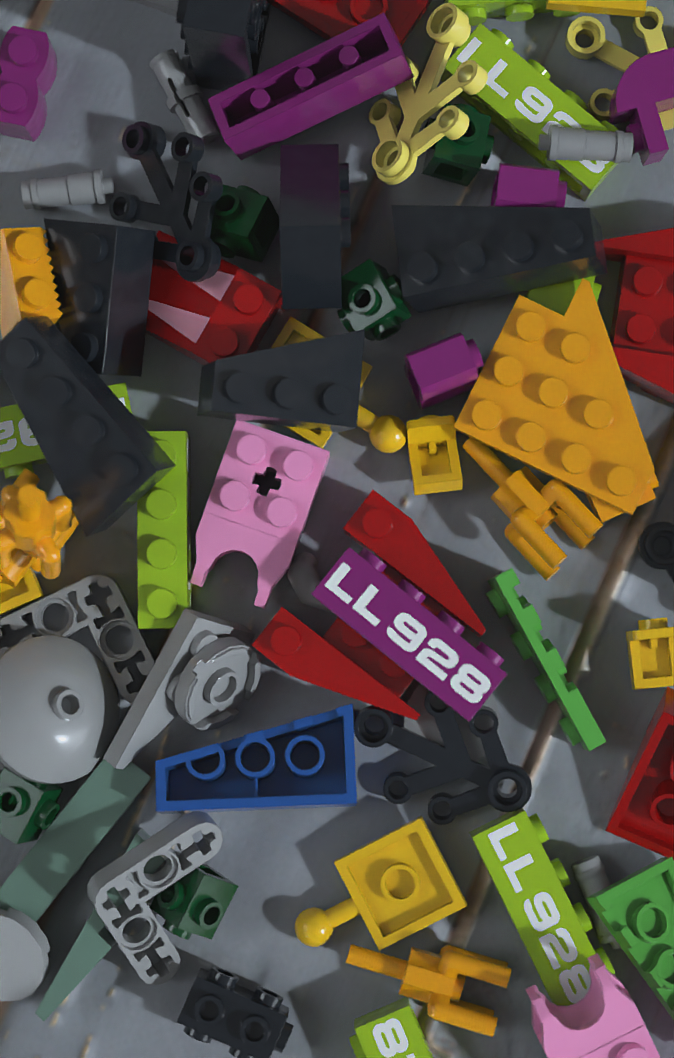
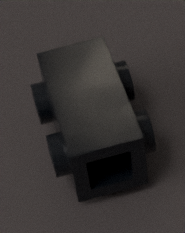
[177,966,294,1058]

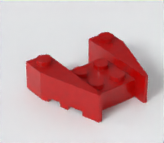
[603,228,674,404]
[251,490,486,721]

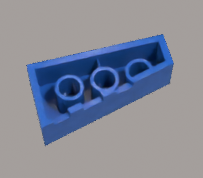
[155,703,357,814]

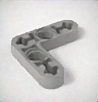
[0,574,156,704]
[87,811,223,985]

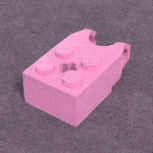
[190,420,330,609]
[525,953,661,1058]

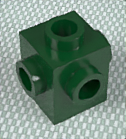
[422,103,494,187]
[210,184,279,263]
[337,258,412,341]
[0,767,63,844]
[149,854,238,940]

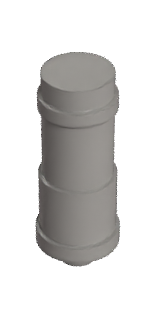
[538,125,633,163]
[21,169,114,210]
[571,855,621,950]

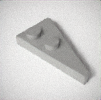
[103,608,255,770]

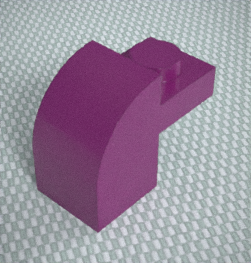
[609,47,674,166]

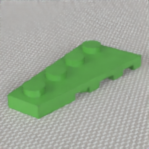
[485,568,606,751]
[586,857,674,1020]

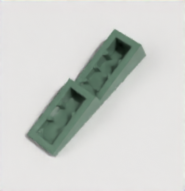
[0,759,151,922]
[35,828,167,1021]

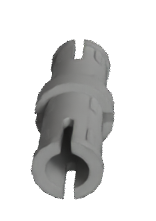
[150,49,221,146]

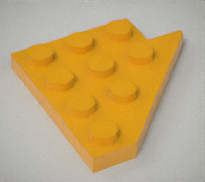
[453,279,655,516]

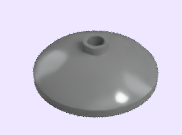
[0,636,120,784]

